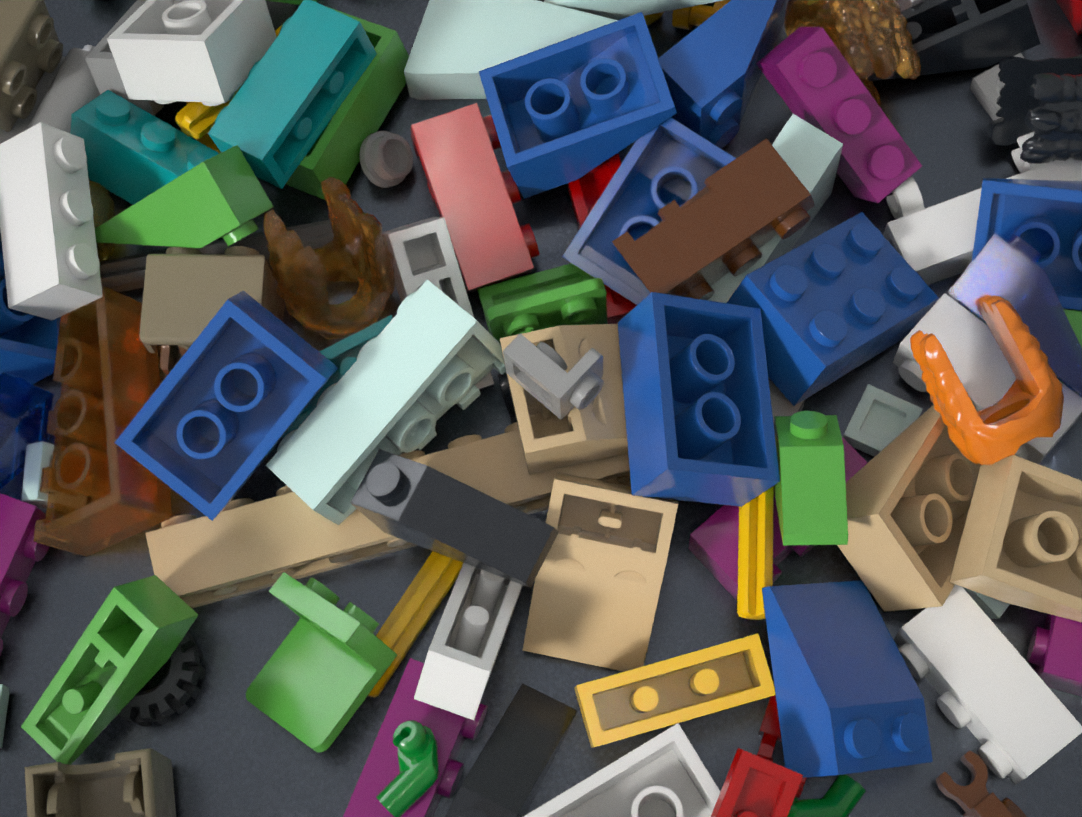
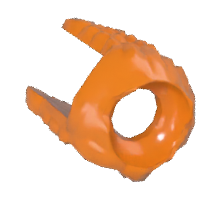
[910,294,1064,465]

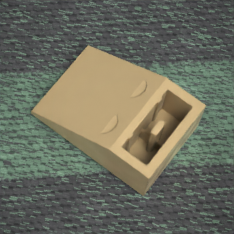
[500,324,628,475]
[522,472,678,672]

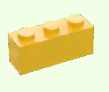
[574,633,776,748]

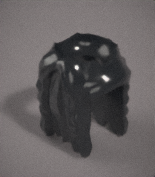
[987,54,1082,164]

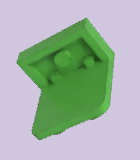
[478,263,607,344]
[246,572,397,752]

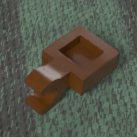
[936,751,1027,817]

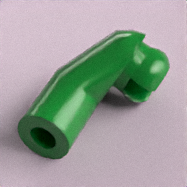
[376,720,439,817]
[787,774,866,817]

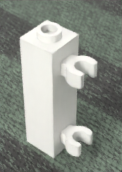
[883,132,1082,285]

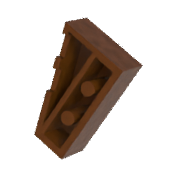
[612,138,815,300]

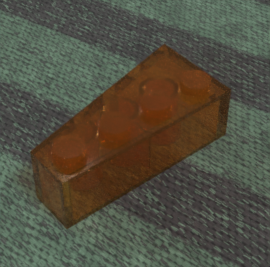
[33,286,173,557]

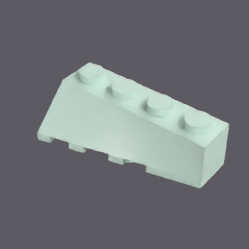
[266,279,506,525]

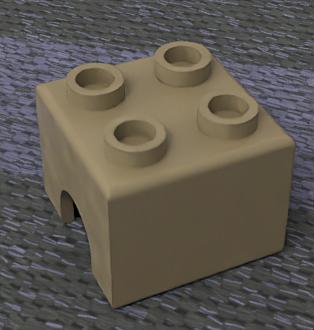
[0,0,63,132]
[139,246,285,376]
[24,748,176,817]

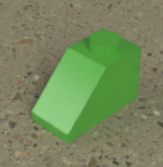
[774,411,848,546]

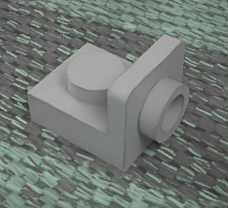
[503,333,604,420]

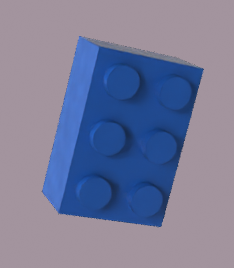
[727,212,939,406]
[114,291,339,521]
[618,292,780,507]

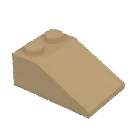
[837,405,983,612]
[950,455,1082,622]

